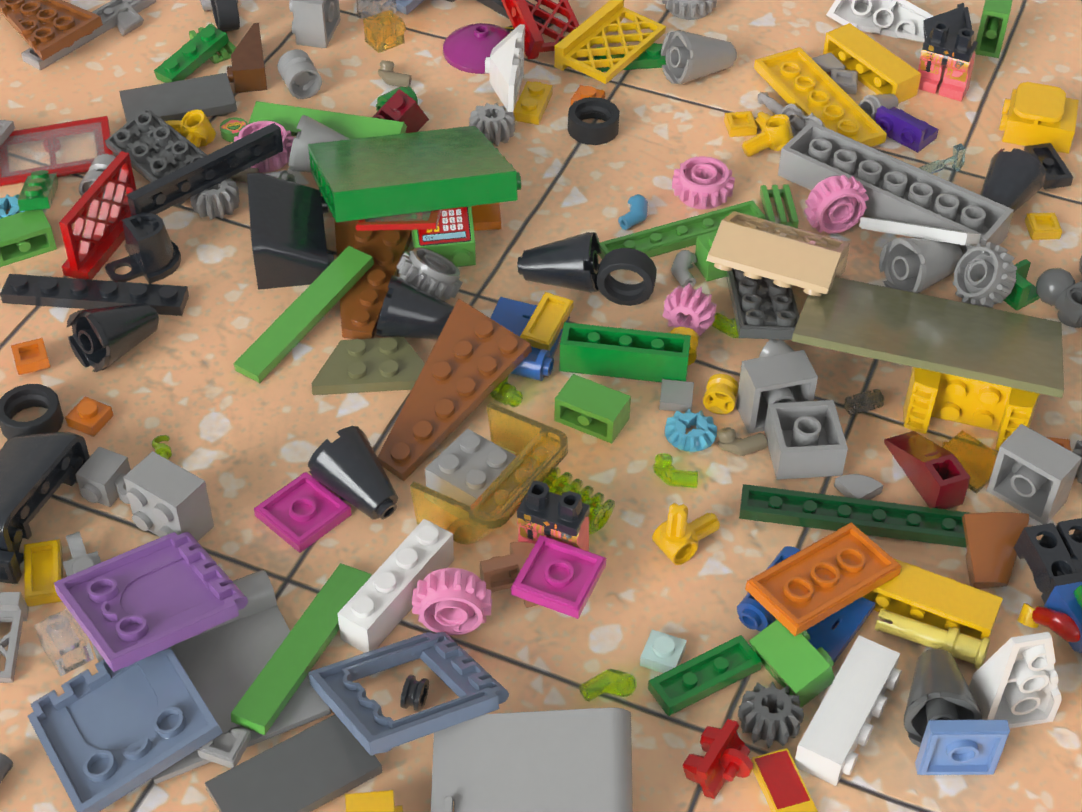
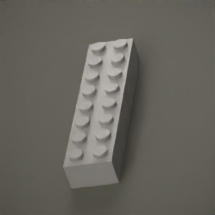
[778,121,1014,255]

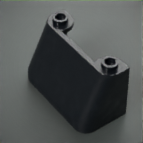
[247,172,334,290]
[0,432,90,566]

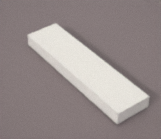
[859,217,981,246]

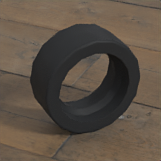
[210,0,240,32]
[568,97,620,145]
[597,248,657,306]
[0,384,64,440]

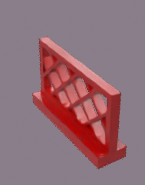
[501,0,579,60]
[59,151,137,280]

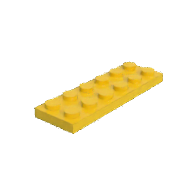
[754,47,887,147]

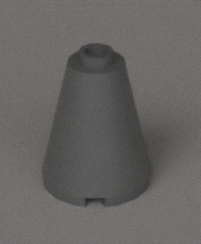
[904,649,983,747]

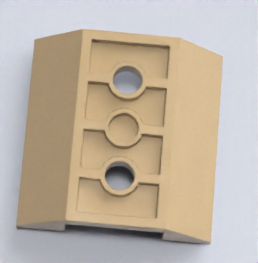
[706,211,850,296]

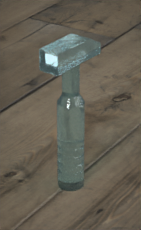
[919,143,966,174]

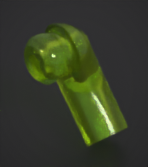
[711,312,739,339]
[491,375,523,407]
[653,453,698,488]
[579,669,637,702]

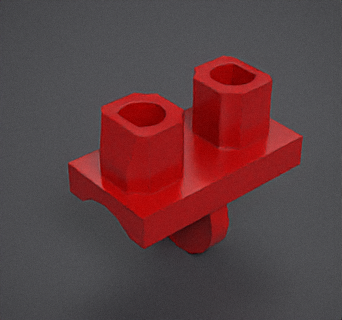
[683,719,753,799]

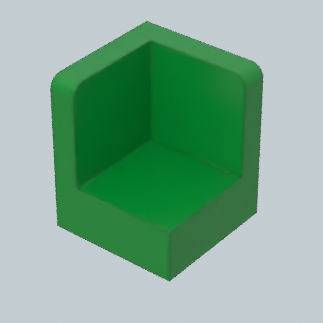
[1003,259,1040,311]

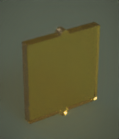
[942,430,998,494]

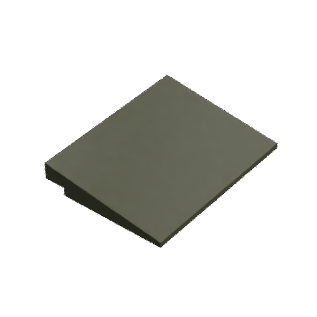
[792,277,1064,398]

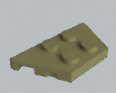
[312,337,425,395]

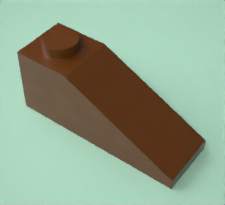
[227,23,268,93]

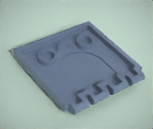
[28,647,223,812]

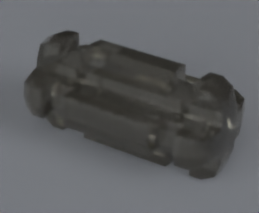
[844,389,885,415]

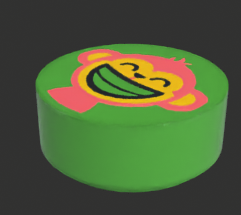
[220,117,248,142]

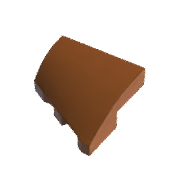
[962,512,1030,589]

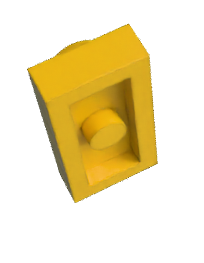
[513,81,553,125]

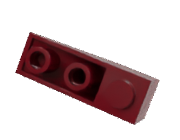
[372,89,429,133]
[884,431,971,510]

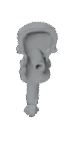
[757,92,825,136]

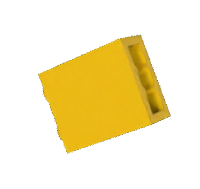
[999,82,1079,154]

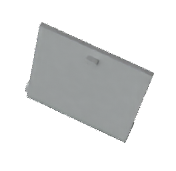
[91,569,331,785]
[431,707,633,812]

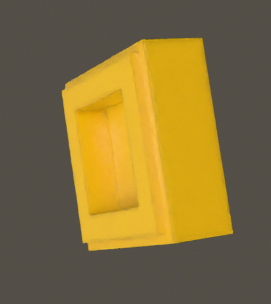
[724,111,757,137]
[1025,213,1062,240]

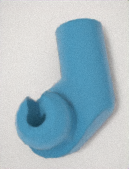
[618,194,648,230]

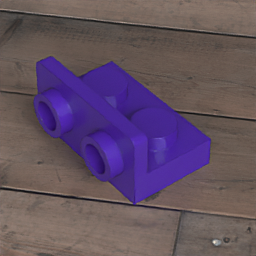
[875,106,939,153]

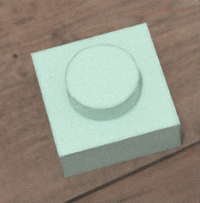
[640,629,687,673]

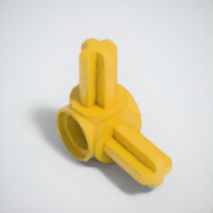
[165,109,216,148]
[742,111,794,157]
[652,503,720,565]

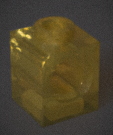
[363,9,406,53]

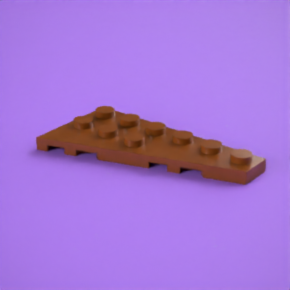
[0,0,103,61]
[334,214,412,339]
[378,298,532,481]

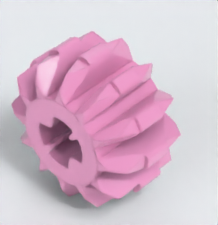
[663,283,717,336]

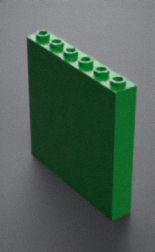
[308,126,521,222]

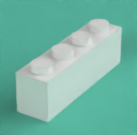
[338,519,454,653]
[794,635,902,786]

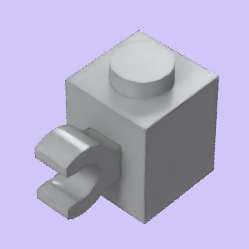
[75,447,131,507]

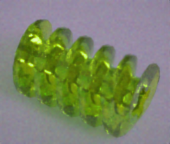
[542,467,615,535]

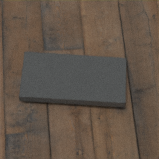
[119,73,237,123]
[105,108,207,206]
[726,268,800,340]
[205,715,382,812]

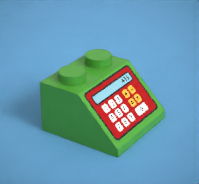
[411,206,476,267]

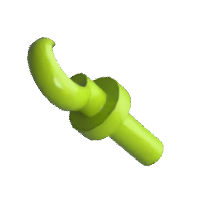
[152,435,172,460]

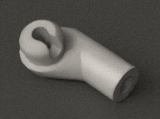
[671,250,697,287]

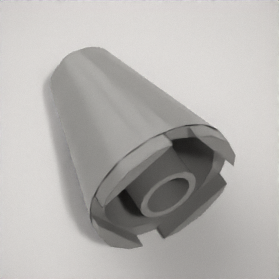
[661,30,737,84]
[288,115,350,172]
[879,237,963,293]

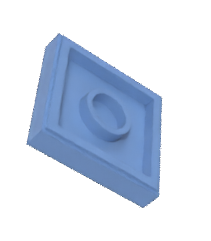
[915,720,1010,775]

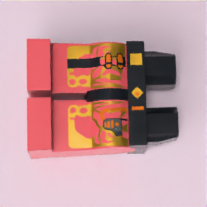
[918,21,978,101]
[517,480,590,552]

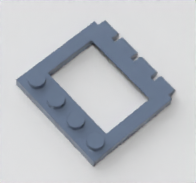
[308,631,509,756]

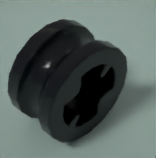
[400,675,429,712]

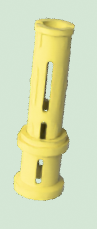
[875,608,990,669]

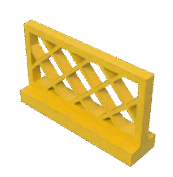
[554,0,666,84]

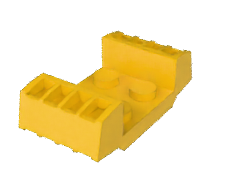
[903,367,1040,451]

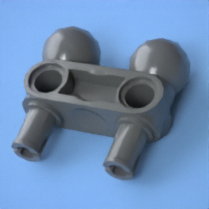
[1036,256,1082,328]

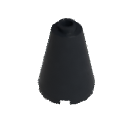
[980,148,1046,212]
[517,232,601,293]
[376,275,454,339]
[67,303,159,372]
[308,426,398,519]

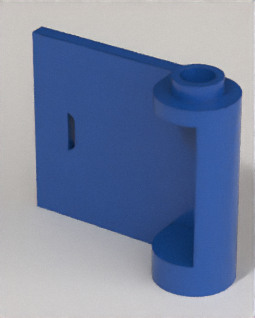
[491,297,570,381]
[737,546,875,663]

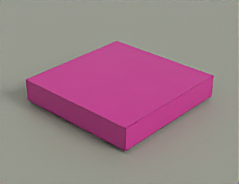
[254,472,352,553]
[511,535,606,619]

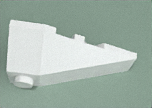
[826,0,933,43]
[485,24,525,112]
[969,632,1062,729]

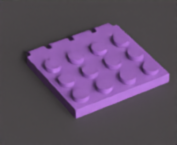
[54,532,248,672]

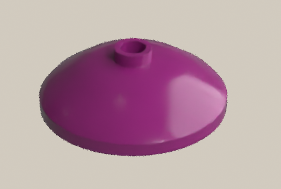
[443,23,511,74]

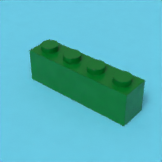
[559,322,691,382]

